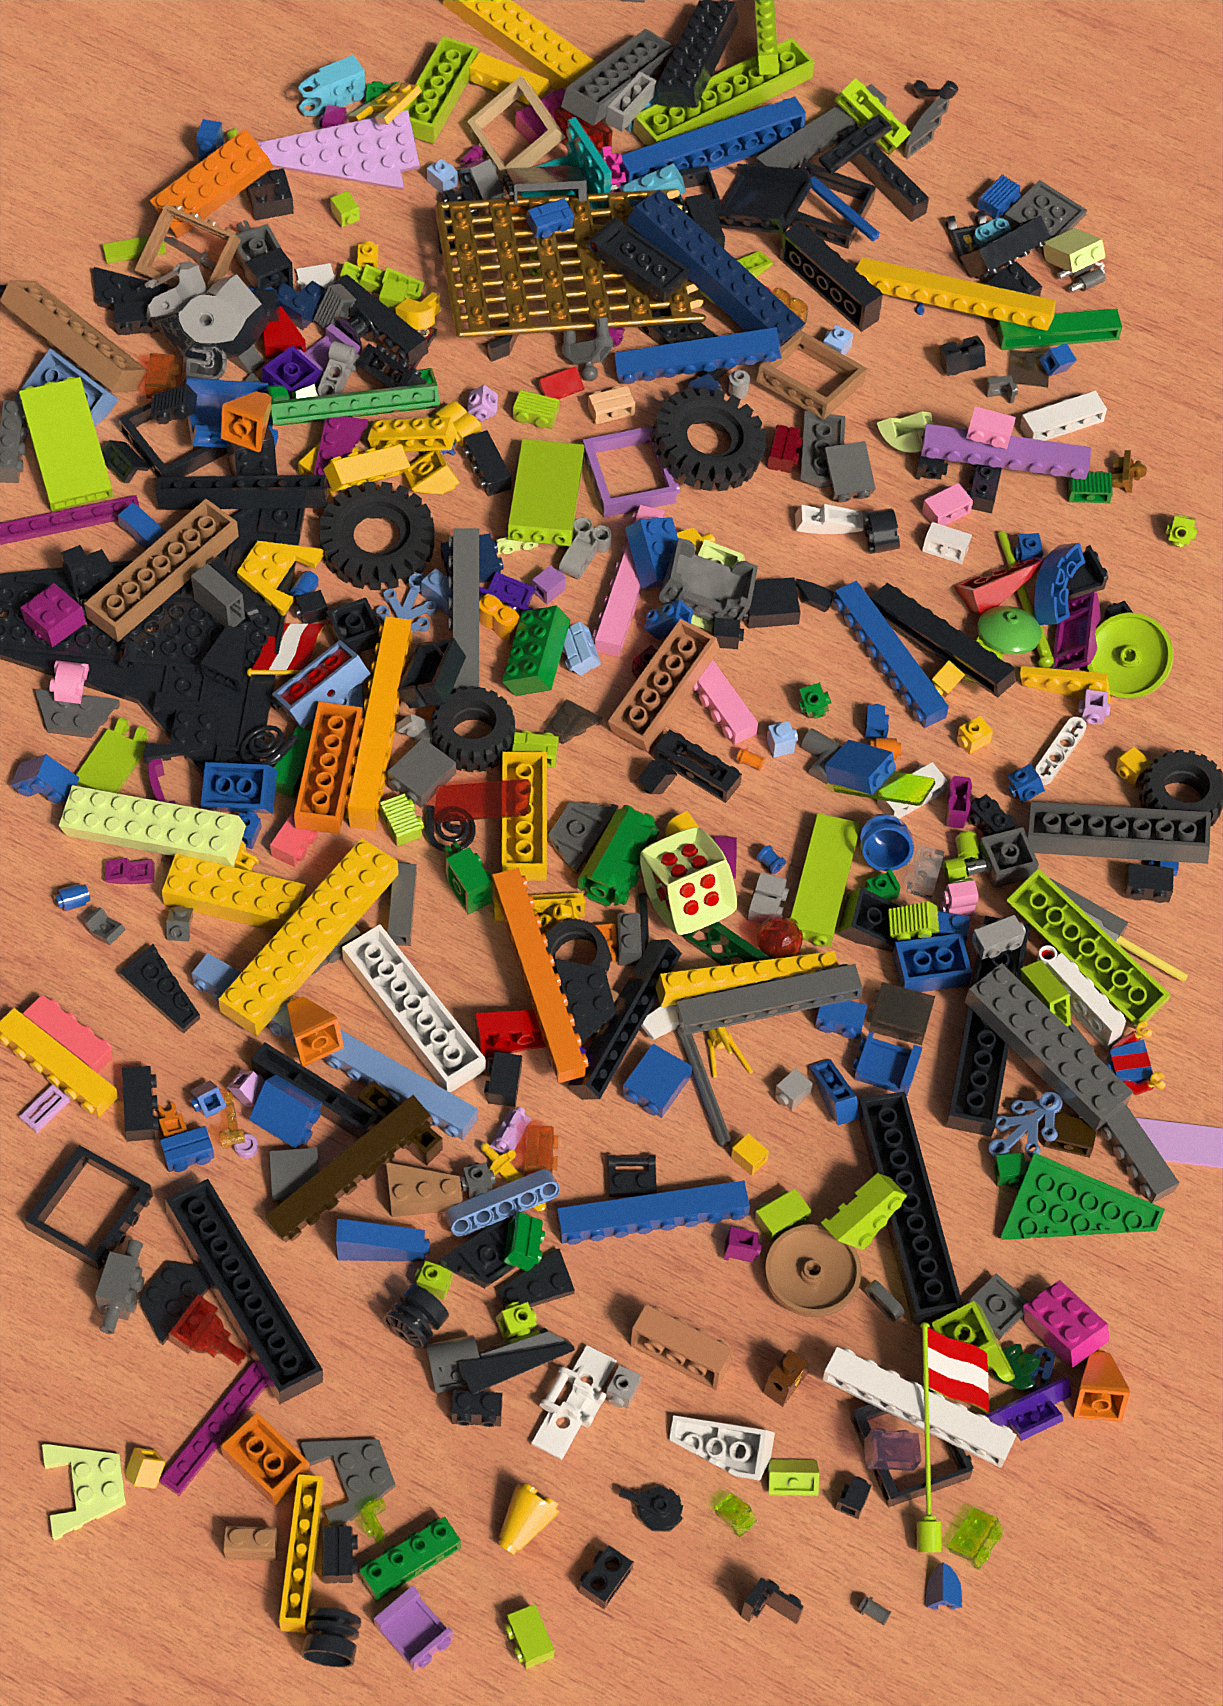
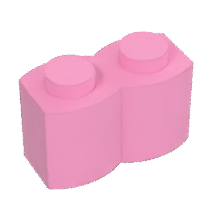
[940,880,978,916]

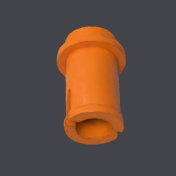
[736,748,766,771]

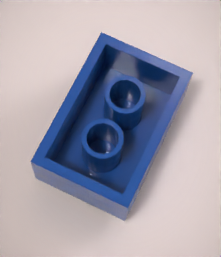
[625,517,678,589]
[201,762,277,814]
[892,933,972,995]

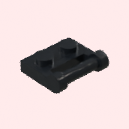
[608,1154,657,1197]

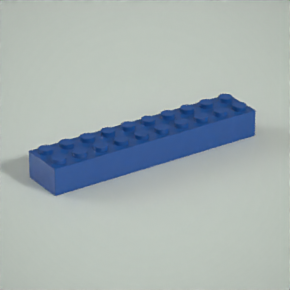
[619,96,806,186]

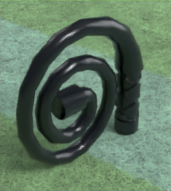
[240,725,299,766]
[424,805,476,851]

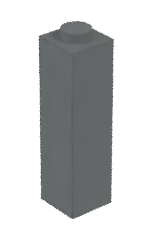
[388,862,417,946]

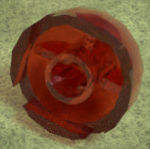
[756,916,803,959]

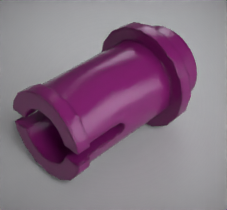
[459,145,483,166]

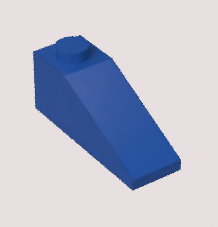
[809,1059,859,1125]

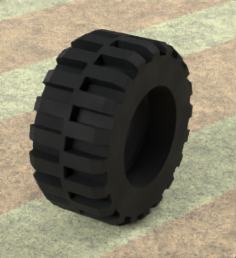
[431,686,515,772]
[1139,750,1223,826]

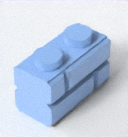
[562,622,601,675]

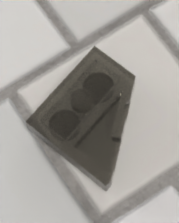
[544,699,602,744]

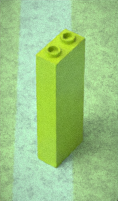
[787,813,861,947]

